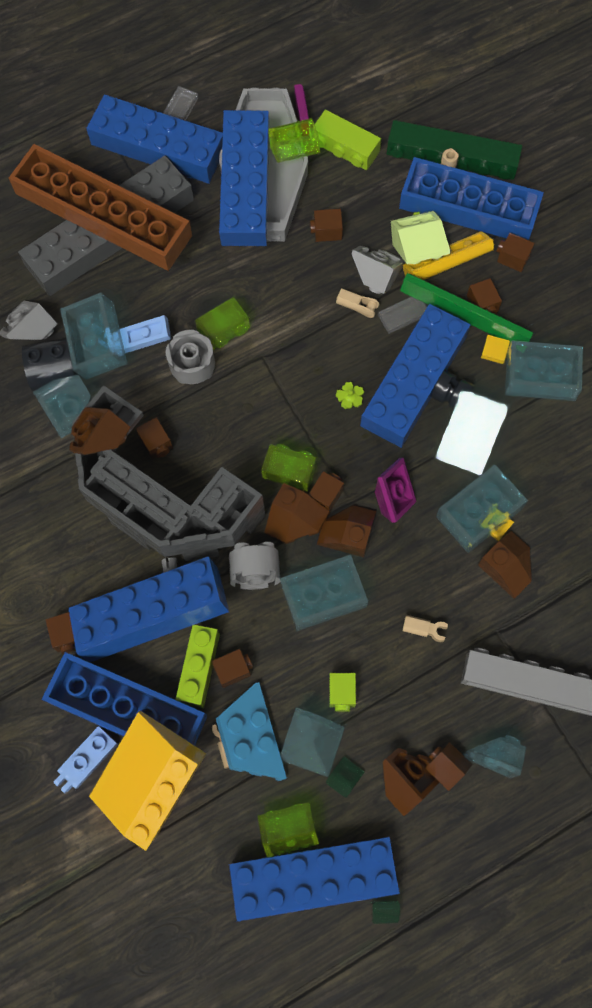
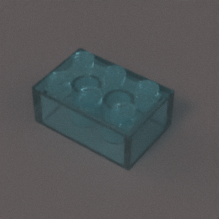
[60,293,128,380]
[505,341,583,401]
[435,389,508,475]
[436,465,528,553]
[280,555,368,631]

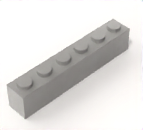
[461,648,592,716]

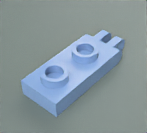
[110,315,171,353]
[54,726,118,794]

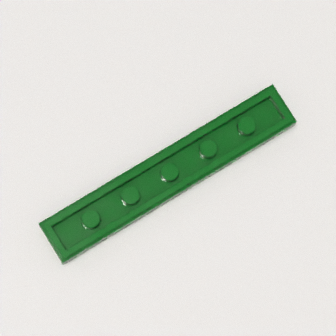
[400,273,533,350]

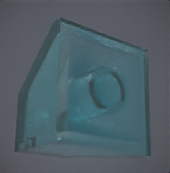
[281,707,345,777]

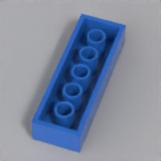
[86,94,223,184]
[219,110,270,246]
[399,157,544,240]
[360,304,471,448]
[68,556,229,663]
[41,652,208,746]
[229,837,399,921]

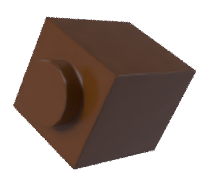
[310,209,343,242]
[496,233,535,273]
[466,278,502,314]
[136,417,173,460]
[308,471,344,512]
[45,612,76,654]
[212,649,253,688]
[426,742,473,791]

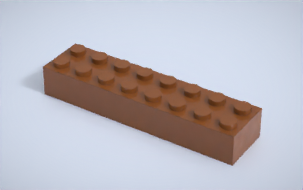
[9,144,192,271]

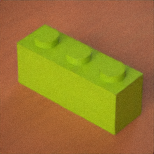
[312,110,381,171]
[176,625,220,709]

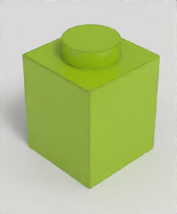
[329,673,356,712]

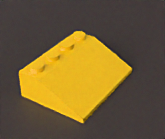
[89,711,206,851]

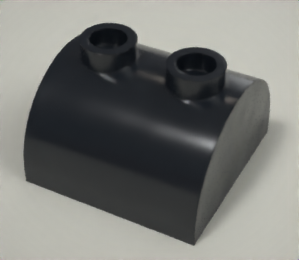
[22,338,78,391]

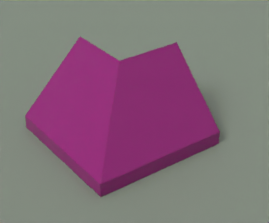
[375,458,417,523]

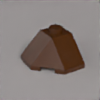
[69,407,131,455]
[264,483,330,544]
[317,505,376,557]
[478,531,532,599]
[383,748,440,816]

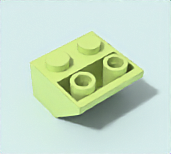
[391,211,450,264]

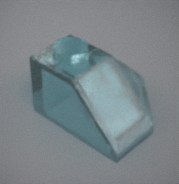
[33,375,91,438]
[463,735,526,779]

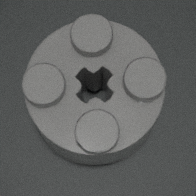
[166,330,215,384]
[229,542,280,590]

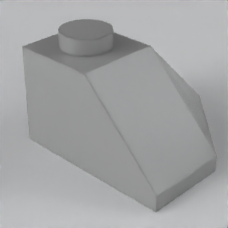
[352,246,405,294]
[0,300,57,340]

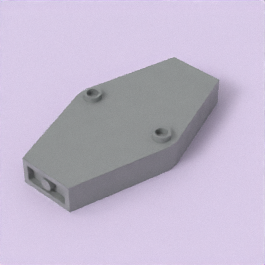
[219,87,308,241]

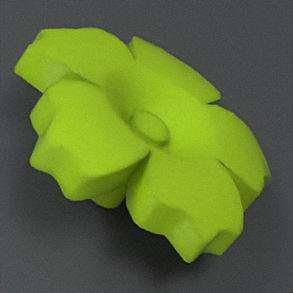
[336,382,364,409]

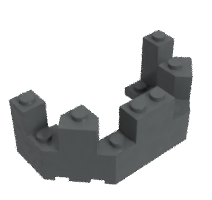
[72,385,265,562]

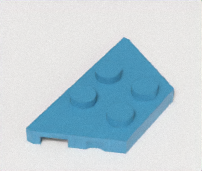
[216,682,287,781]

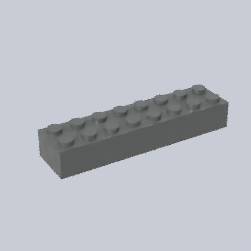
[18,156,194,297]

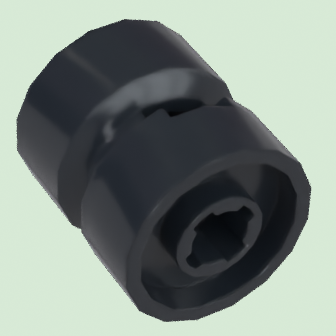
[431,370,474,412]

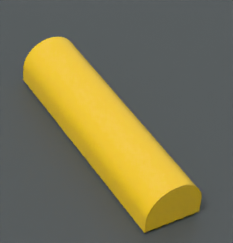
[402,231,494,280]

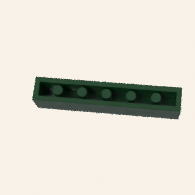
[386,120,522,180]

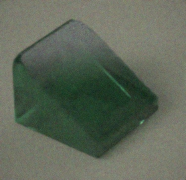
[326,757,364,798]
[371,901,400,924]

